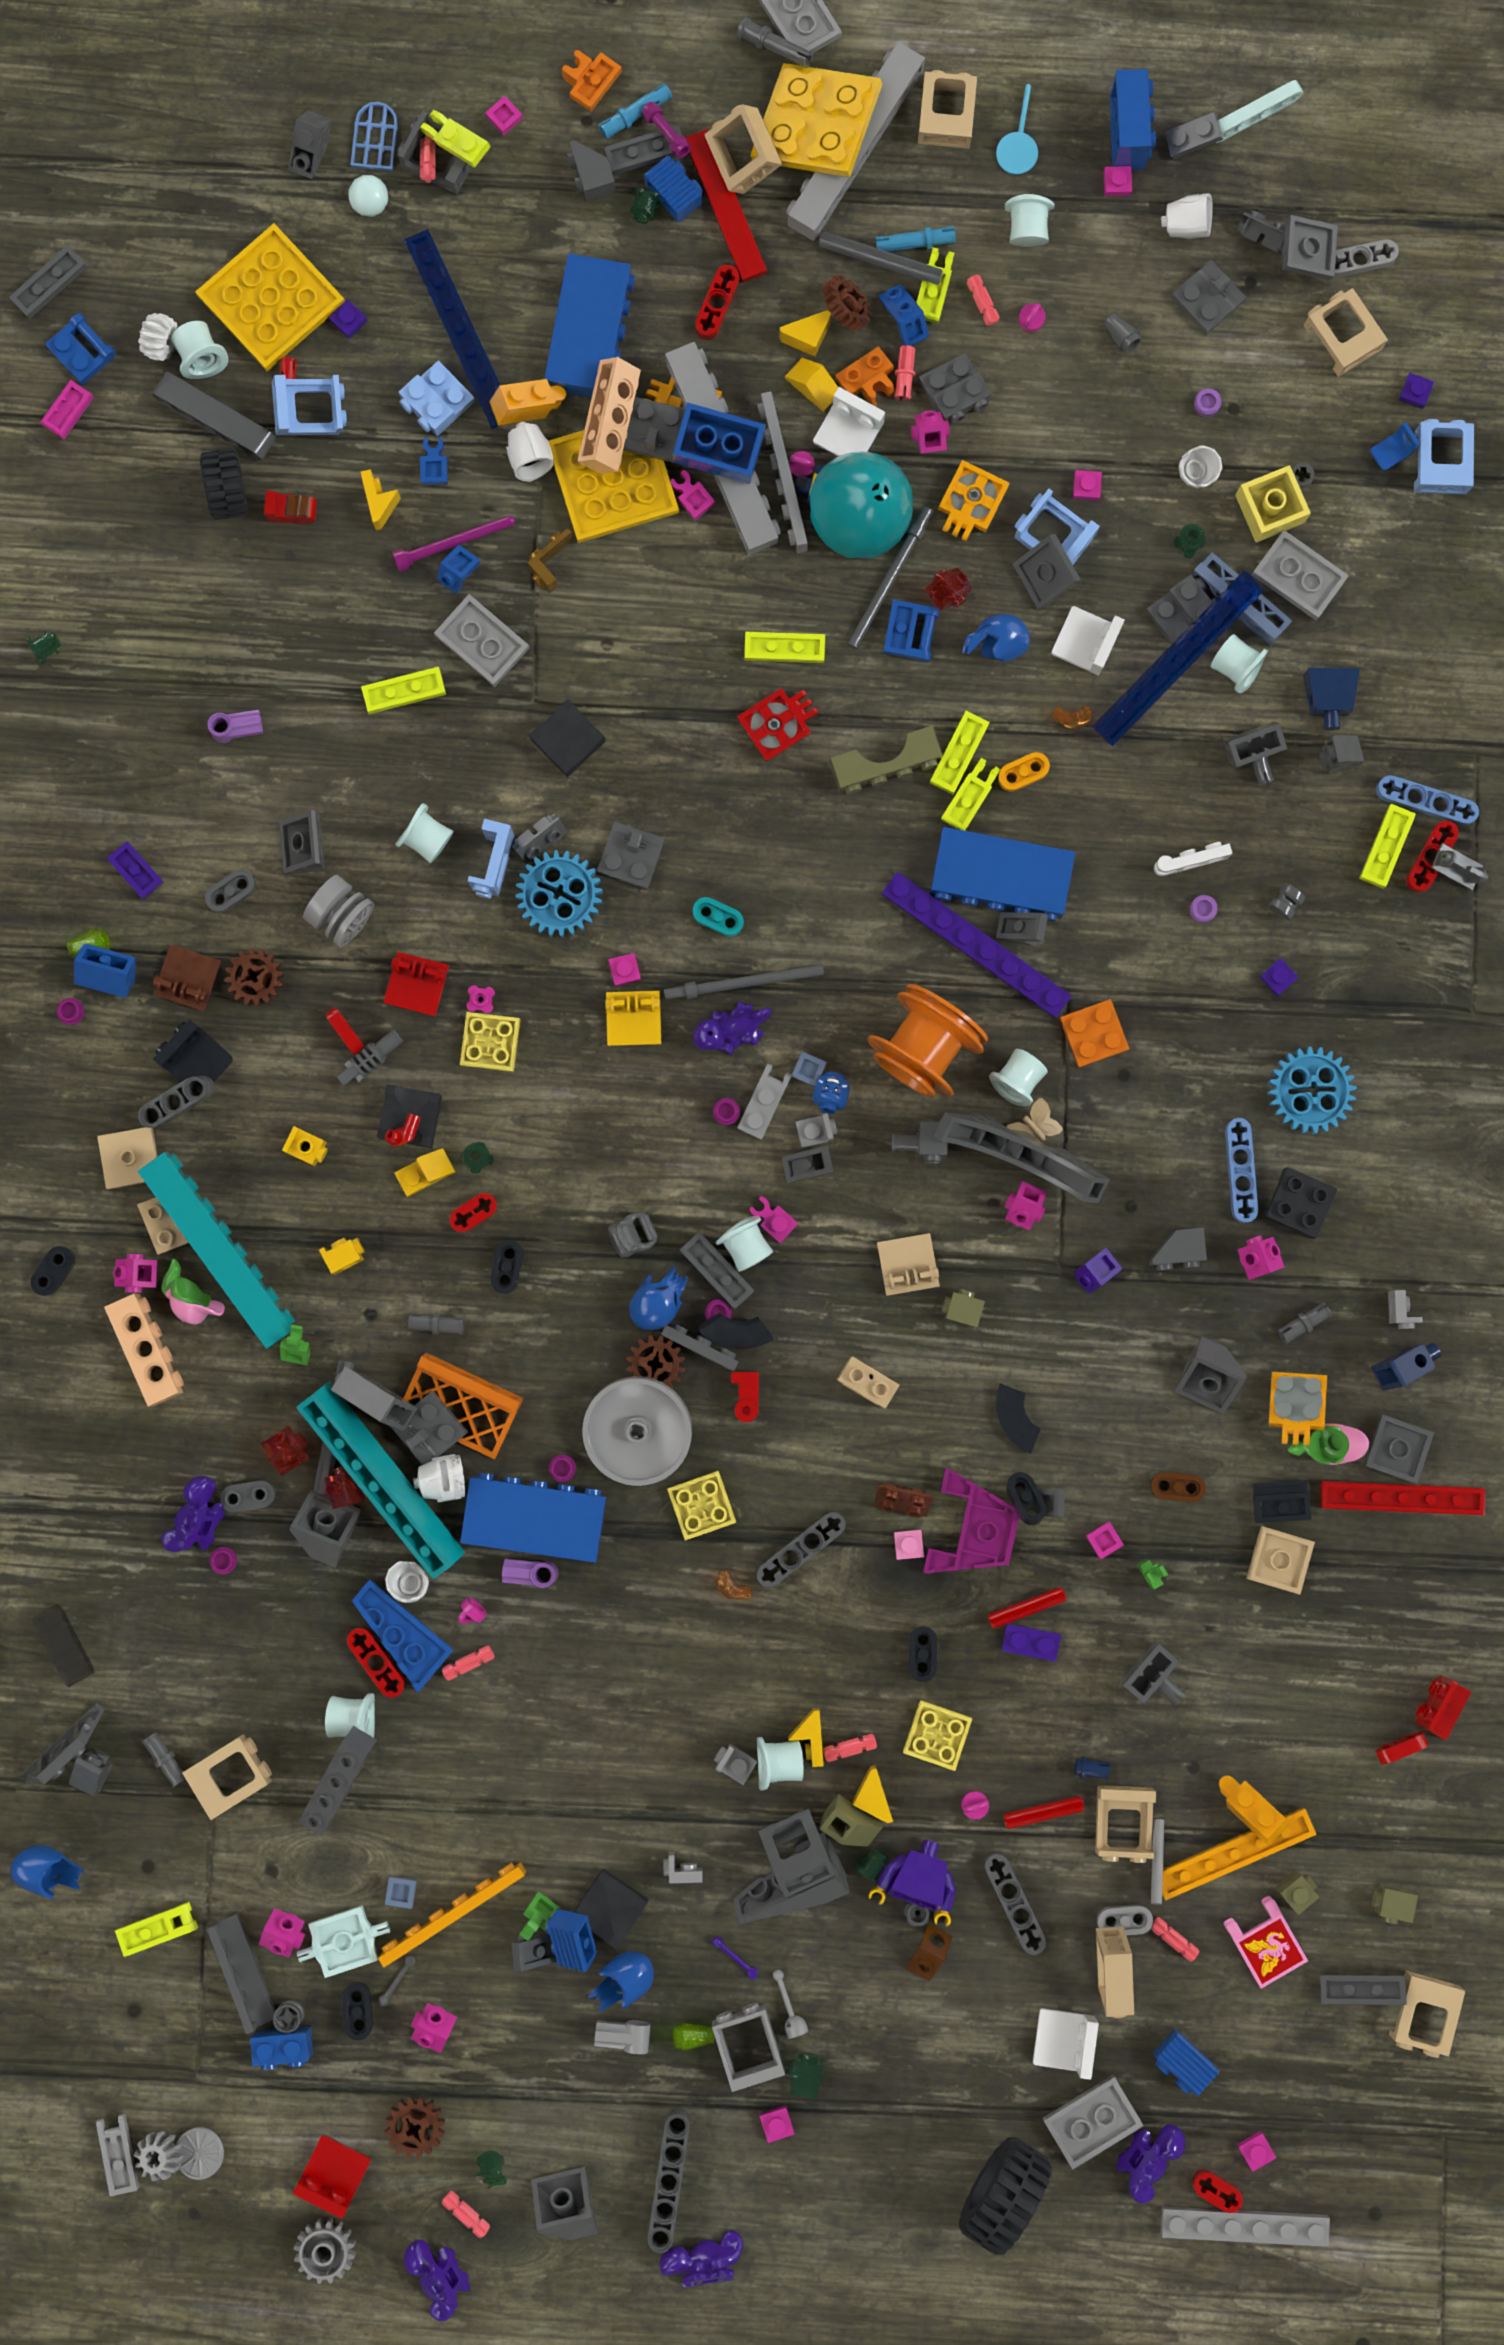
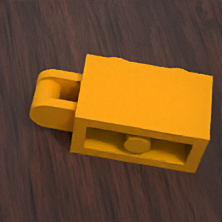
[490,379,566,426]
[1219,1776,1287,1846]

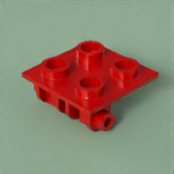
[383,951,449,1016]

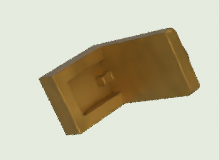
[528,529,573,593]

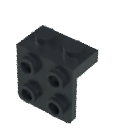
[153,1019,233,1095]

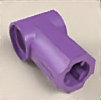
[208,710,263,743]
[502,1558,559,1588]

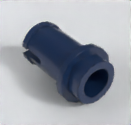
[1074,1756,1110,1780]

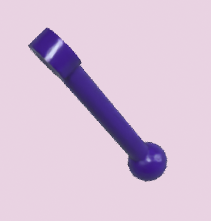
[712,1937,758,1979]

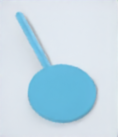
[996,84,1038,175]

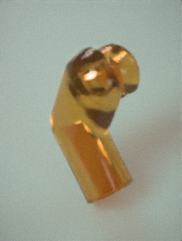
[1051,706,1092,729]
[715,1570,751,1600]

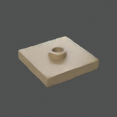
[97,1127,158,1190]
[1246,1526,1315,1595]

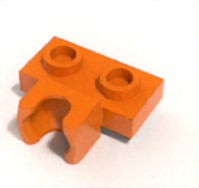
[562,50,622,112]
[835,346,894,407]

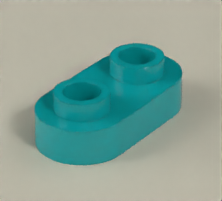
[693,897,744,937]

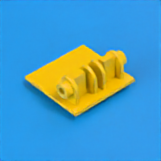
[606,991,661,1046]

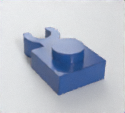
[420,438,448,486]

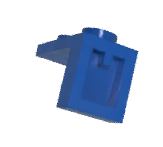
[879,285,929,346]

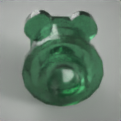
[629,187,661,224]
[1173,524,1206,559]
[26,630,62,665]
[462,1142,494,1174]
[854,1848,889,1885]
[475,2150,507,2189]

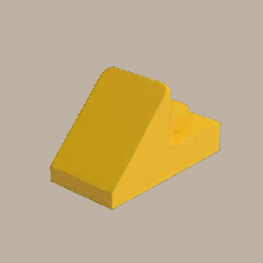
[361,469,401,530]
[395,1148,455,1197]
[788,1708,823,1767]

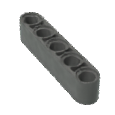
[152,372,276,461]
[648,2107,690,2253]

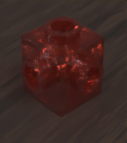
[924,567,973,611]
[261,1426,309,1476]
[324,1467,369,1509]

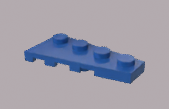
[352,1579,454,1693]

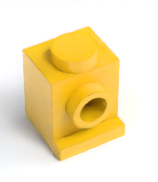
[282,1126,328,1166]
[319,1238,365,1275]

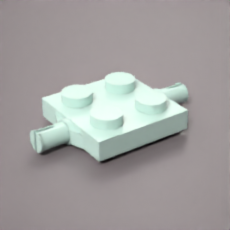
[297,1905,390,1978]

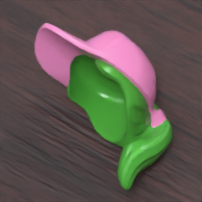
[162,1259,225,1325]
[1288,1424,1369,1465]

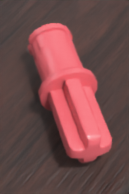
[894,345,916,401]

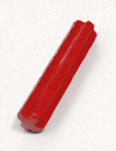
[988,1587,1066,1628]
[1003,1796,1084,1829]

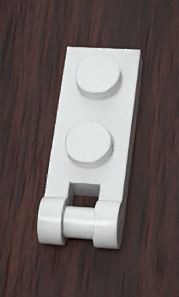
[1154,842,1232,876]

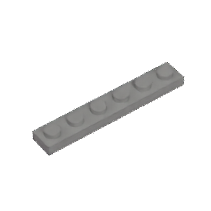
[757,391,808,553]
[1161,2206,1330,2247]

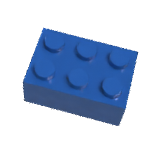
[1109,69,1156,170]
[673,402,766,484]

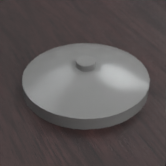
[582,1376,692,1486]

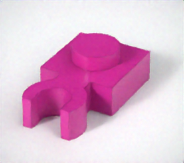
[670,470,715,521]
[749,1196,798,1244]

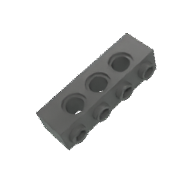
[298,1726,377,1837]

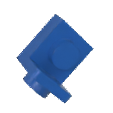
[437,545,480,594]

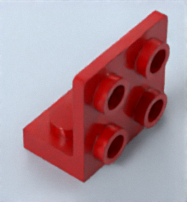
[1415,1675,1471,1740]
[293,2134,371,2219]

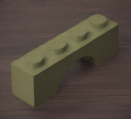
[830,725,943,795]

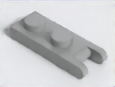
[737,1063,792,1140]
[96,2114,140,2196]

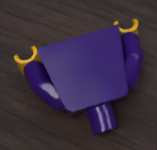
[869,1840,956,1926]

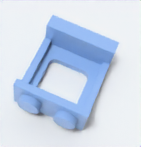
[271,375,347,435]
[1414,419,1474,494]
[1014,489,1100,565]
[468,819,515,899]

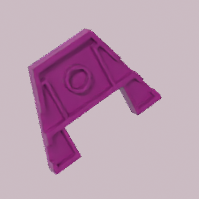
[923,1468,1019,1574]

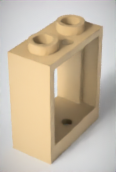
[704,104,782,194]
[836,1356,899,1409]
[1096,1927,1134,2018]

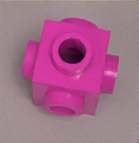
[911,410,950,454]
[1004,1181,1047,1230]
[1237,1235,1284,1280]
[113,1254,157,1293]
[259,1908,306,1958]
[410,2003,457,2053]

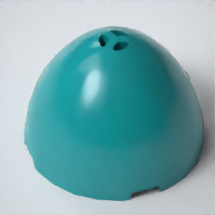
[809,451,913,559]

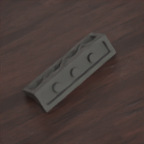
[207,1912,276,2034]

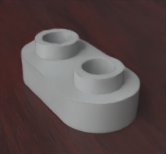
[1097,1904,1153,1935]

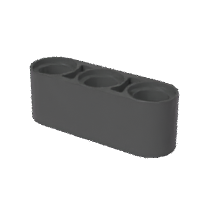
[138,1075,215,1128]

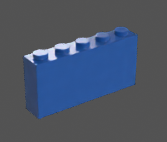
[544,253,635,398]
[930,827,1075,921]
[460,1472,607,1563]

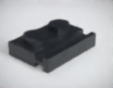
[1252,1480,1311,1523]

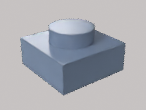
[791,1052,827,1087]
[385,1875,417,1909]

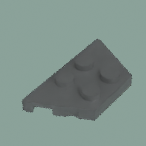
[19,1702,105,1785]

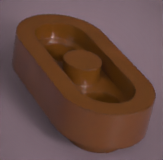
[1150,1472,1206,1502]

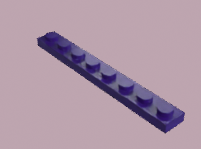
[881,872,1071,1018]

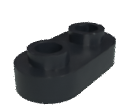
[491,1240,523,1294]
[30,1246,76,1296]
[1006,1472,1046,1525]
[909,1626,937,1682]
[342,1982,374,2041]

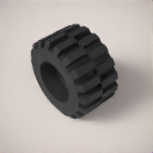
[200,448,248,520]

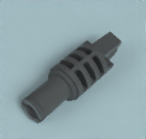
[337,1029,404,1086]

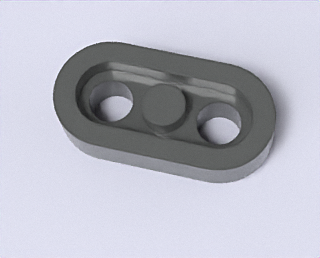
[205,870,256,913]
[220,1480,276,1513]

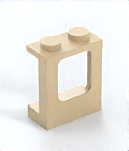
[918,70,977,149]
[1304,288,1388,377]
[182,1734,272,1820]
[1095,1785,1156,1863]
[1389,1970,1465,2058]

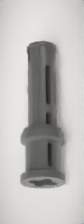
[737,17,813,68]

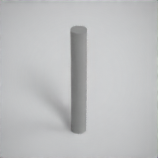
[1151,1819,1164,1905]

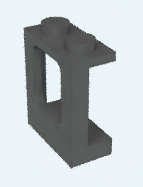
[398,111,472,195]
[758,1809,836,1898]

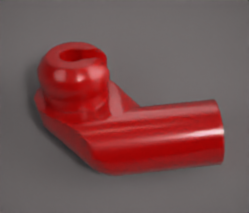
[385,1113,421,1147]

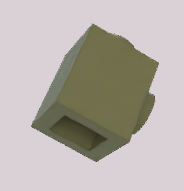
[941,1289,985,1328]
[1274,1870,1320,1915]
[1372,1884,1418,1924]

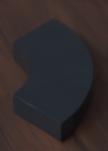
[698,1312,774,1349]
[996,1383,1041,1454]

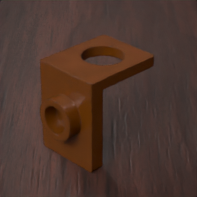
[906,1924,952,1981]

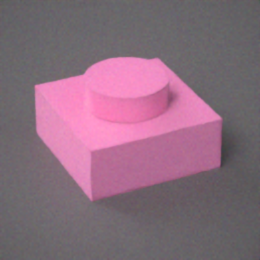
[894,1529,924,1560]

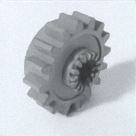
[294,2218,356,2284]

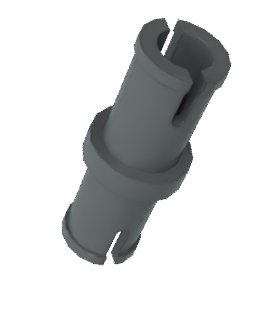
[1277,1302,1332,1344]
[408,1313,465,1335]
[142,1732,186,1788]

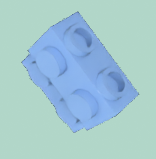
[399,360,475,436]

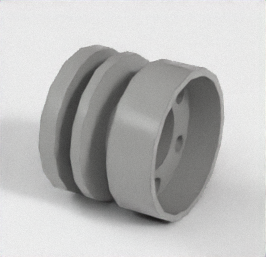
[303,875,375,948]

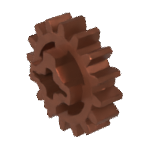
[822,274,872,331]
[225,948,285,1007]
[626,1335,685,1389]
[384,2095,446,2159]

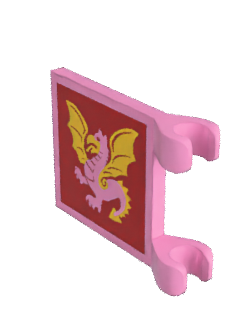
[1224,1895,1308,1989]

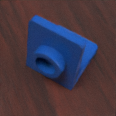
[1370,422,1420,471]

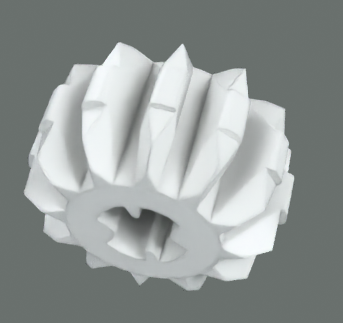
[138,313,177,361]

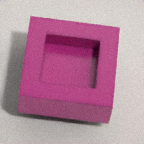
[485,96,523,136]
[1104,166,1132,197]
[1073,470,1102,501]
[608,953,641,987]
[1085,1521,1124,1559]
[759,2105,794,2143]
[1237,2130,1276,2172]

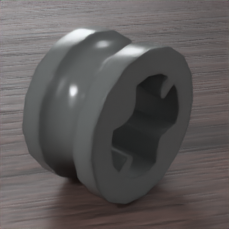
[1292,463,1315,489]

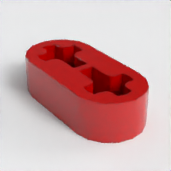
[325,1007,365,1055]
[450,1193,497,1233]
[1375,1731,1428,1765]
[1192,2169,1243,2213]

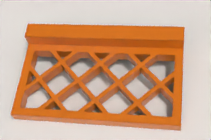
[403,1352,524,1459]

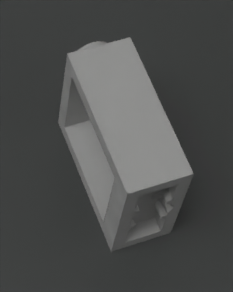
[712,2003,785,2092]

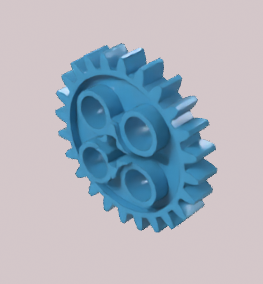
[515,850,603,938]
[1267,1047,1357,1135]

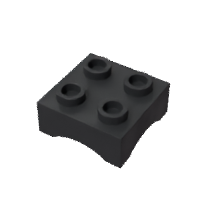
[529,699,606,778]
[377,1084,442,1149]
[1263,1167,1338,1239]
[574,1868,648,1950]

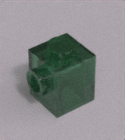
[786,2052,823,2099]

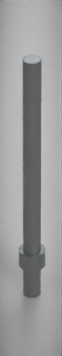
[848,506,933,649]
[664,964,824,1000]

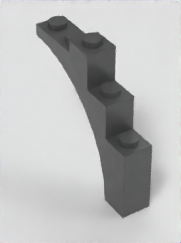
[934,1112,1110,1203]

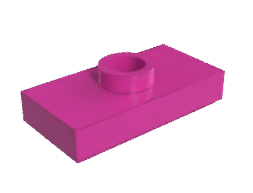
[40,380,94,440]

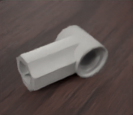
[594,2020,651,2054]

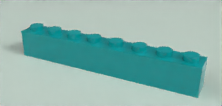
[137,1151,295,1349]
[296,1381,465,1579]

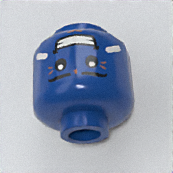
[812,1072,850,1114]

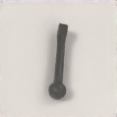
[378,1955,416,2006]

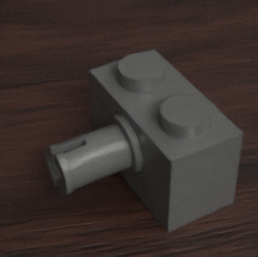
[1222,722,1288,785]
[892,1122,947,1164]
[1119,1641,1186,1706]

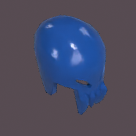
[962,613,1030,663]
[629,1266,688,1330]
[10,1845,84,1899]
[588,1951,654,2012]

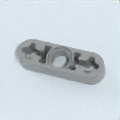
[1332,239,1399,279]

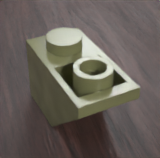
[820,1794,883,1847]

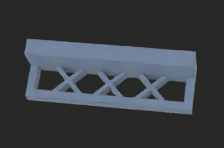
[1192,552,1292,646]

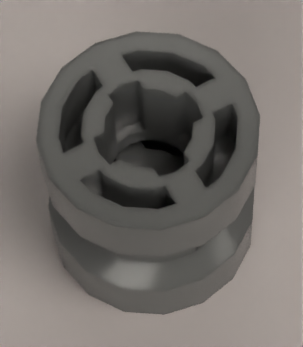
[1268,883,1306,921]
[273,1999,305,2033]

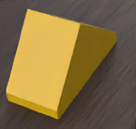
[779,310,831,357]
[785,358,838,412]
[852,1765,893,1823]

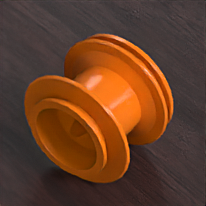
[867,984,988,1098]

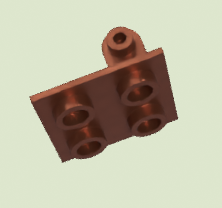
[153,944,221,1011]
[873,1482,934,1518]

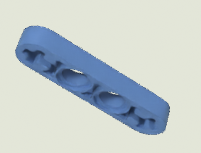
[1376,775,1479,826]
[1225,1118,1258,1223]

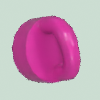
[1019,303,1045,332]
[789,451,815,479]
[458,1597,487,1624]
[961,1790,989,1819]

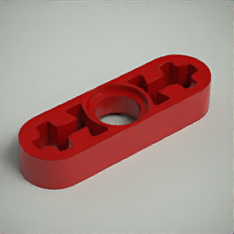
[696,265,739,340]
[1406,821,1459,893]
[347,1627,405,1698]

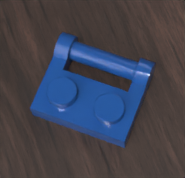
[45,313,116,386]
[883,600,940,663]

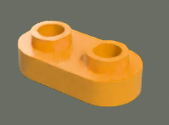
[998,752,1050,792]

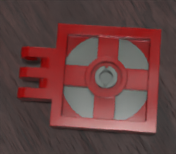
[737,688,819,763]

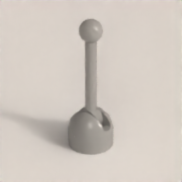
[773,1970,809,2039]

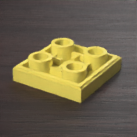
[460,1012,521,1072]
[667,1471,736,1540]
[903,1700,973,1771]

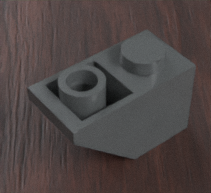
[288,110,332,179]
[567,140,616,202]
[1319,735,1364,774]
[1148,1228,1207,1271]
[69,1749,115,1796]

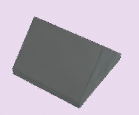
[279,810,326,874]

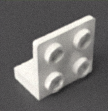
[813,387,885,457]
[1051,606,1125,676]
[1033,2008,1099,2080]

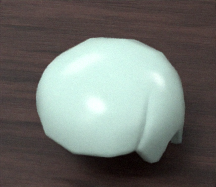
[348,175,388,217]

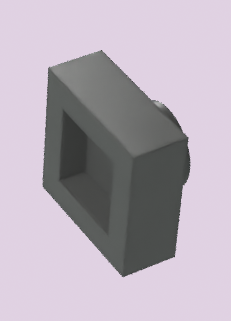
[1038,1489,1065,1517]

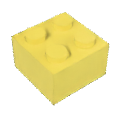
[1235,465,1311,543]

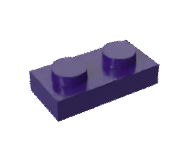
[107,841,164,900]
[1001,1623,1061,1661]

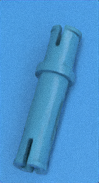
[598,83,672,140]
[875,226,956,252]

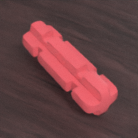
[420,135,436,183]
[967,274,1000,326]
[442,1646,494,1681]
[823,1734,877,1762]
[1150,1917,1199,1962]
[442,2191,490,2238]

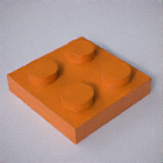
[1059,999,1129,1068]

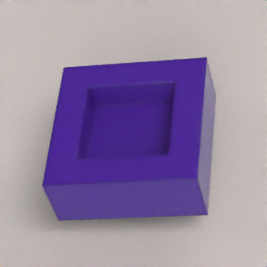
[329,299,367,339]
[1398,372,1434,409]
[1259,958,1299,997]

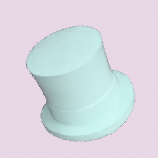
[1005,194,1054,247]
[171,321,228,379]
[1211,634,1268,693]
[395,803,453,863]
[989,1049,1048,1107]
[715,1216,773,1272]
[325,1693,375,1738]
[757,1737,804,1790]

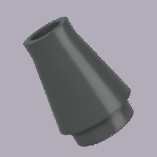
[1104,314,1142,353]

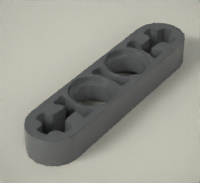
[757,1512,846,1587]
[984,1852,1046,1955]

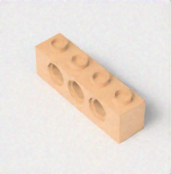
[577,357,641,474]
[104,1294,184,1407]

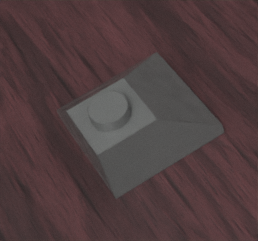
[1174,1336,1247,1415]
[290,1489,362,1568]
[531,2166,598,2240]

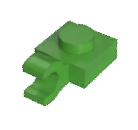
[280,1324,310,1365]
[1137,1559,1168,1590]
[519,1891,560,1941]

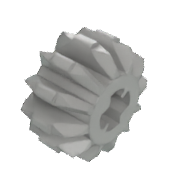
[133,2131,184,2181]

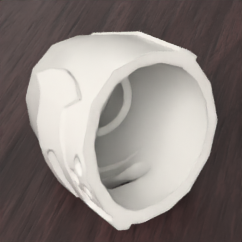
[1161,193,1213,239]
[506,422,554,482]
[413,1454,465,1502]

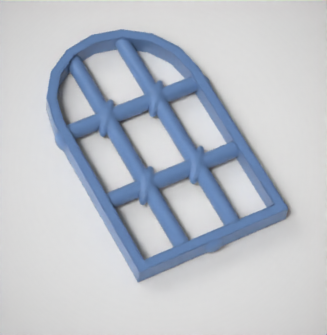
[351,102,398,171]

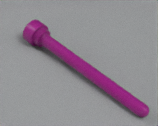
[392,515,515,572]

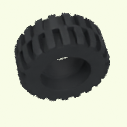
[958,2137,1052,2255]

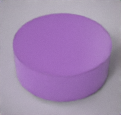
[1194,388,1221,417]
[1189,895,1218,923]

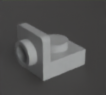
[795,1113,837,1149]
[1388,1290,1423,1329]
[714,1743,758,1785]
[663,1852,703,1883]

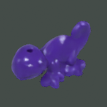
[692,1002,772,1055]
[161,1476,225,1552]
[1116,2124,1185,2203]
[659,2230,743,2288]
[404,2239,470,2321]

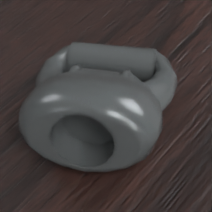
[608,1212,658,1258]

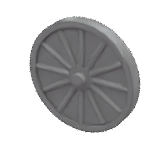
[176,2127,224,2180]

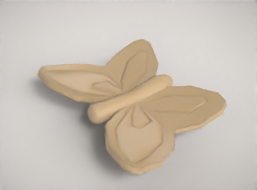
[1006,1098,1063,1141]

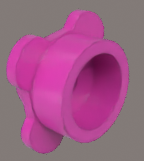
[467,985,495,1013]

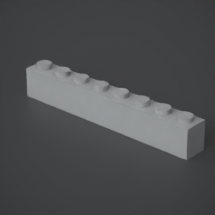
[786,42,925,241]
[665,341,781,556]

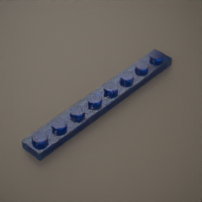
[404,229,501,430]
[1092,571,1264,746]

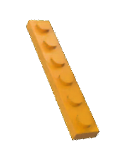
[1162,1807,1317,1901]
[378,1862,526,1968]

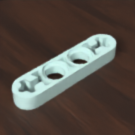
[1216,80,1303,143]

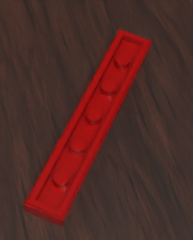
[685,128,767,283]
[1320,1481,1485,1516]

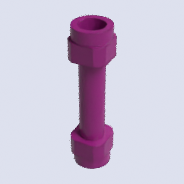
[642,102,691,158]

